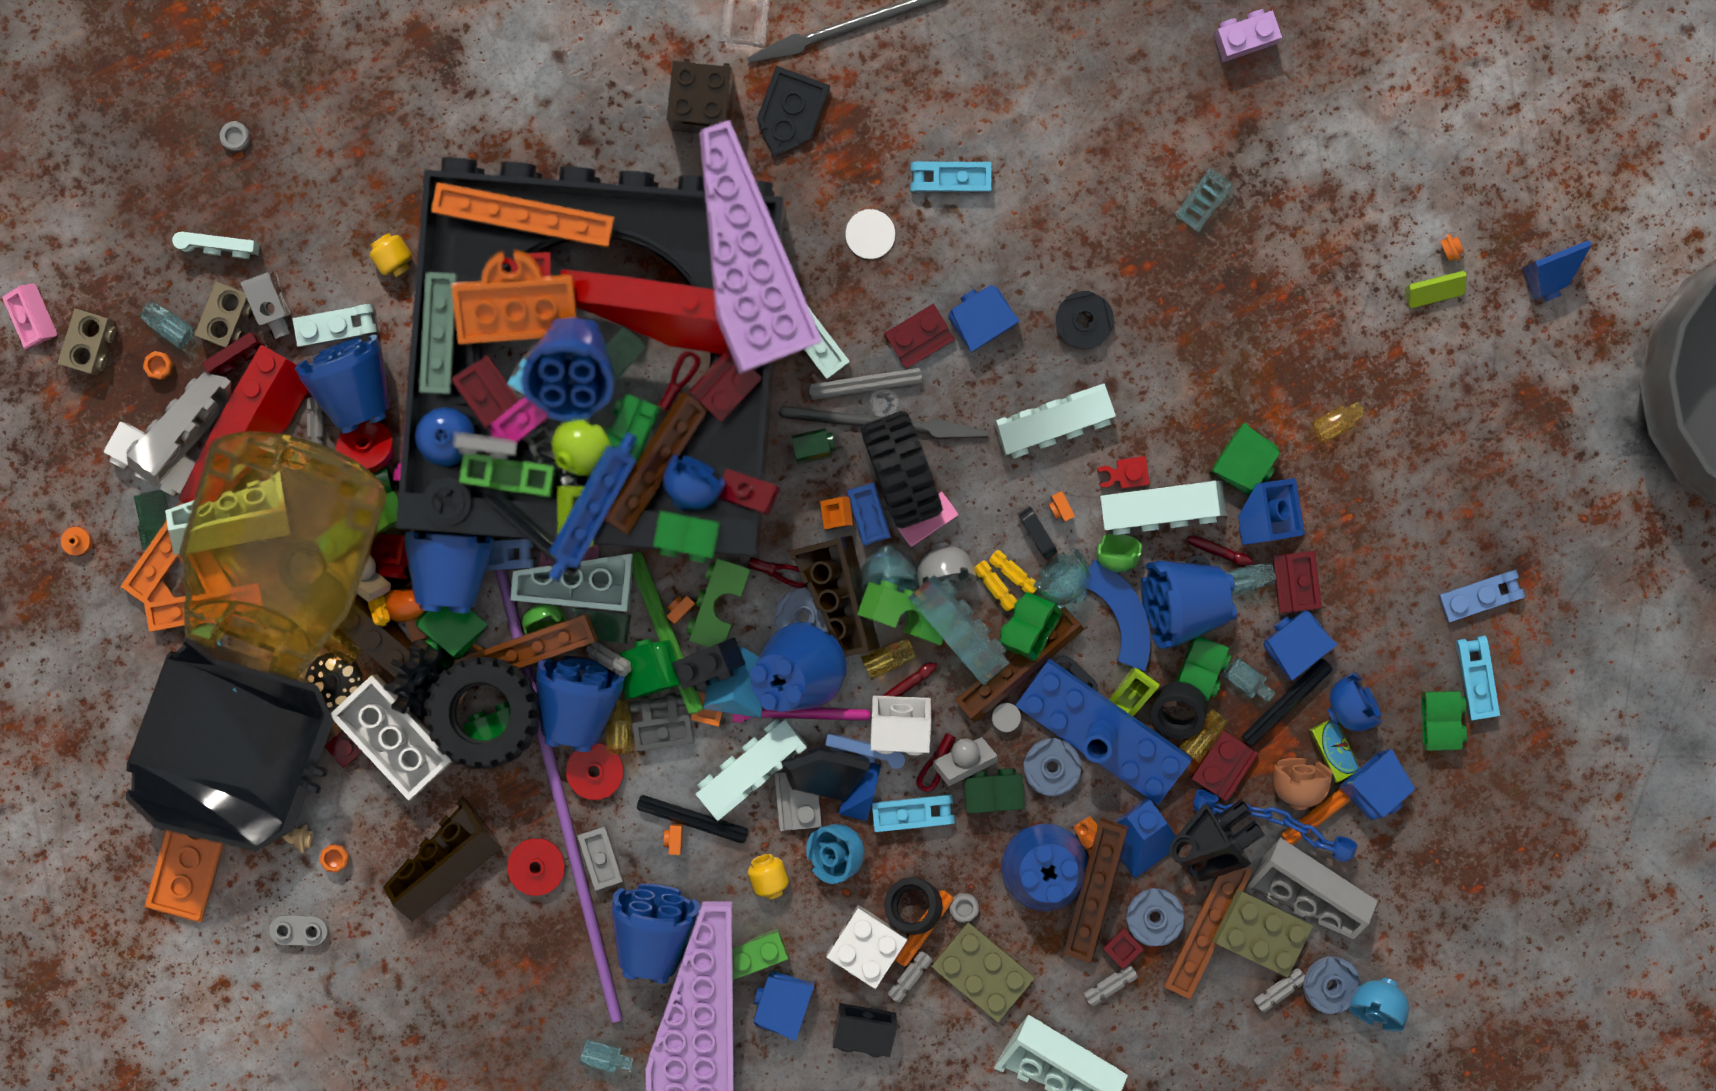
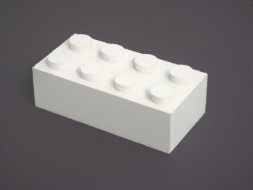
[330,674,452,801]

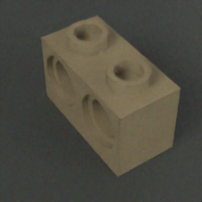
[194,281,253,347]
[57,308,116,376]

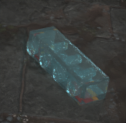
[908,575,1010,686]

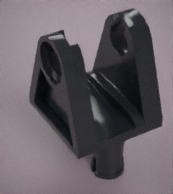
[1169,798,1265,881]

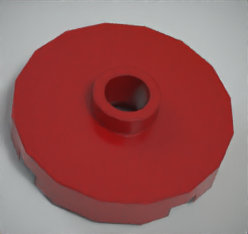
[335,420,394,475]
[566,742,624,800]
[507,838,565,896]

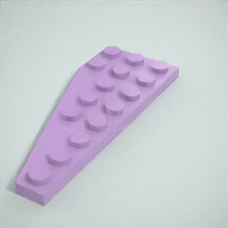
[700,120,822,373]
[645,901,734,1091]

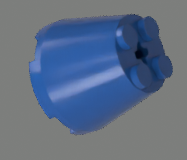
[521,318,614,422]
[295,334,390,433]
[404,531,494,613]
[1141,561,1237,649]
[750,622,847,712]
[536,656,625,752]
[1001,823,1088,911]
[611,884,700,984]

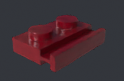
[884,303,955,369]
[201,332,265,377]
[689,348,762,422]
[451,355,519,429]
[362,534,408,579]
[1272,551,1322,613]
[1191,730,1258,801]

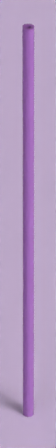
[495,570,623,1023]

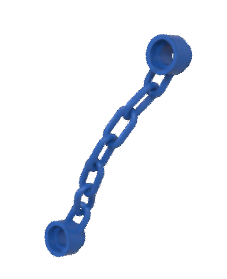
[1193,789,1358,862]

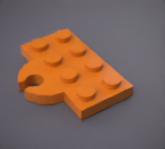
[451,250,577,344]

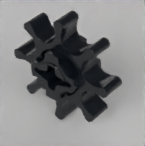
[383,644,446,717]

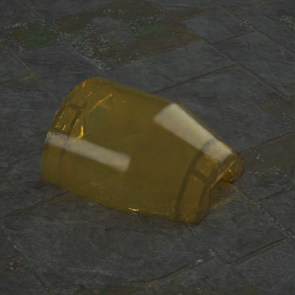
[180,432,386,679]

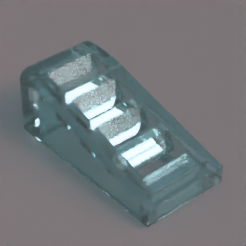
[1175,167,1233,232]

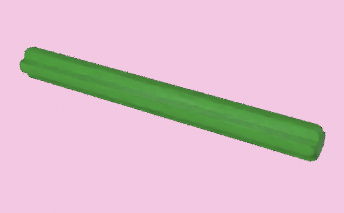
[632,551,703,714]

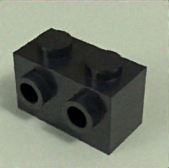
[672,637,746,691]
[833,1003,897,1057]

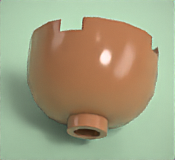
[1273,758,1332,810]

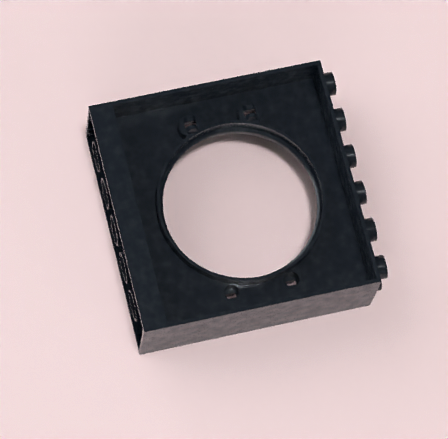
[396,157,786,557]

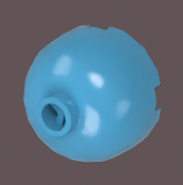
[806,824,865,884]
[1349,978,1410,1032]

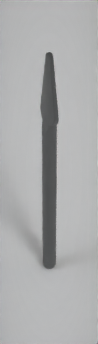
[747,0,940,62]
[779,406,988,439]

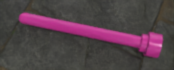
[732,707,871,723]

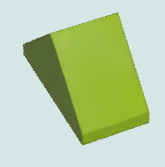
[1109,667,1160,716]

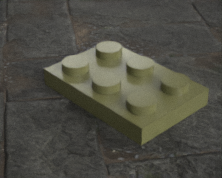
[1212,889,1313,978]
[931,922,1035,1022]

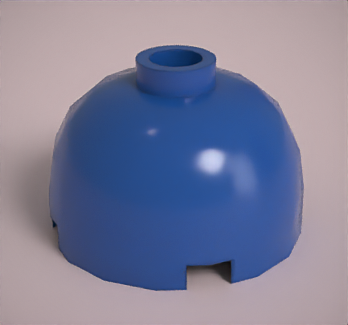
[415,407,476,467]
[663,455,725,511]
[1328,672,1382,732]

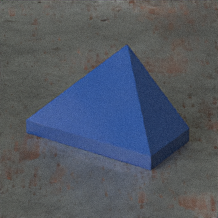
[839,762,881,821]

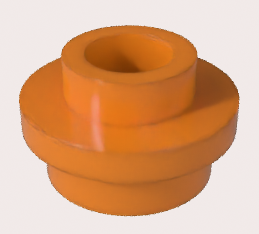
[1440,233,1465,262]

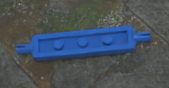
[548,432,638,582]

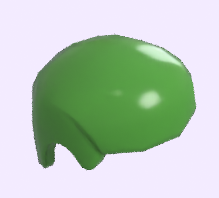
[1096,534,1142,573]
[522,603,567,634]

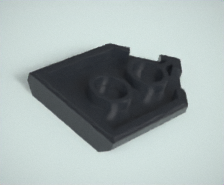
[757,66,830,157]
[781,747,870,801]

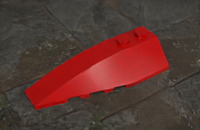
[560,269,729,355]
[178,345,309,503]

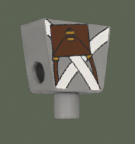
[240,271,291,339]

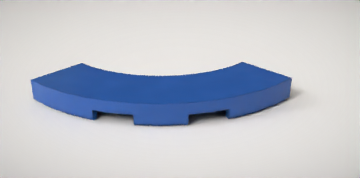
[1083,560,1150,671]

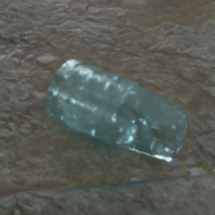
[140,301,194,349]
[1224,563,1276,596]
[1222,656,1275,702]
[579,1039,634,1074]

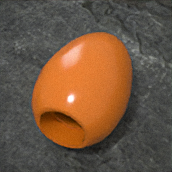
[384,588,425,622]

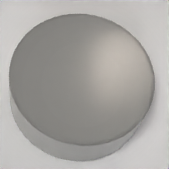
[220,121,250,152]
[992,703,1021,732]
[950,893,979,923]

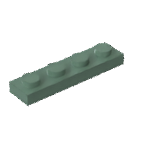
[419,272,458,394]

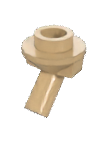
[283,825,313,854]

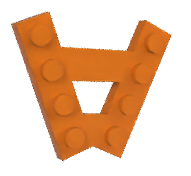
[120,501,266,632]

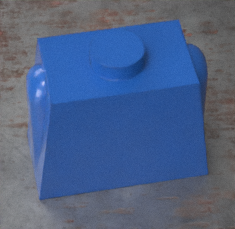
[948,285,1020,354]
[1263,610,1338,681]
[1339,749,1415,820]
[753,971,815,1041]

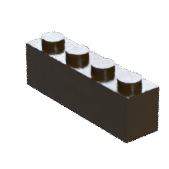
[787,536,880,657]
[308,575,412,677]
[383,796,502,922]

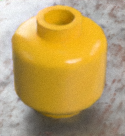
[369,233,413,277]
[747,854,789,899]

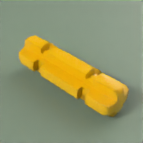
[989,550,1039,594]
[974,560,1017,612]
[367,595,390,627]

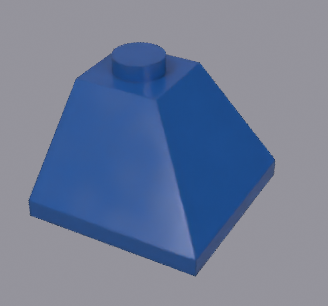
[1522,240,1592,302]
[1238,478,1305,545]
[1114,797,1176,878]

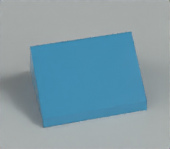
[703,647,762,718]

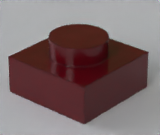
[324,730,363,768]
[1102,927,1144,969]

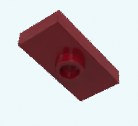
[718,469,780,516]

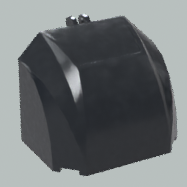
[126,635,334,852]

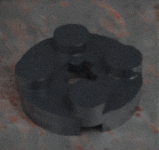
[1055,291,1114,349]

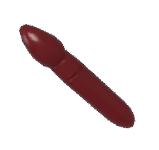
[1187,536,1254,566]
[882,662,937,697]

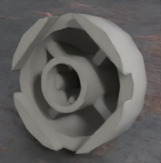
[917,543,976,594]

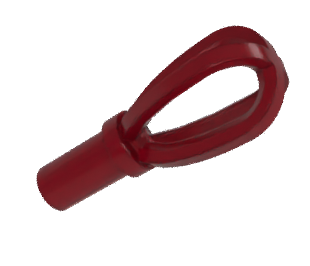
[658,351,701,412]
[748,557,807,588]
[916,733,956,792]

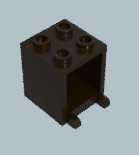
[667,59,734,133]

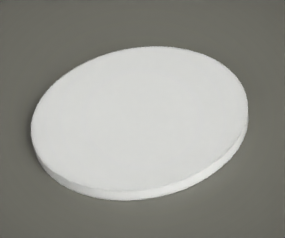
[846,209,895,259]

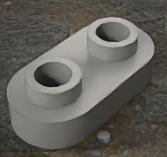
[269,915,329,946]

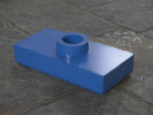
[847,482,891,546]

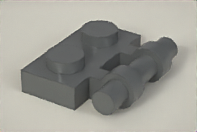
[629,693,694,752]

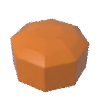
[143,351,174,380]
[319,844,350,873]

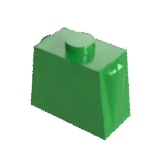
[1209,422,1280,495]
[416,606,488,659]
[619,639,680,700]

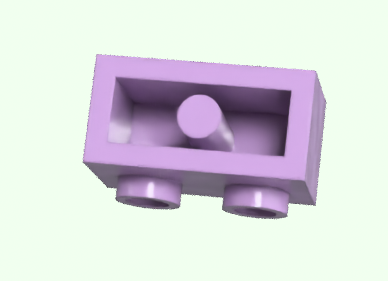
[1214,9,1282,62]

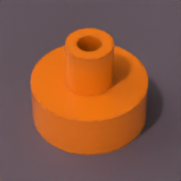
[61,527,93,556]

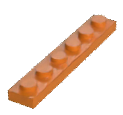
[431,182,615,248]

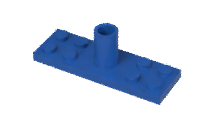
[1015,658,1192,805]

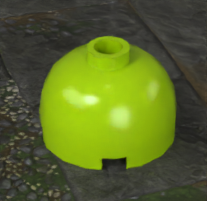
[552,419,611,476]

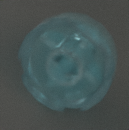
[860,546,919,592]
[1033,548,1092,605]

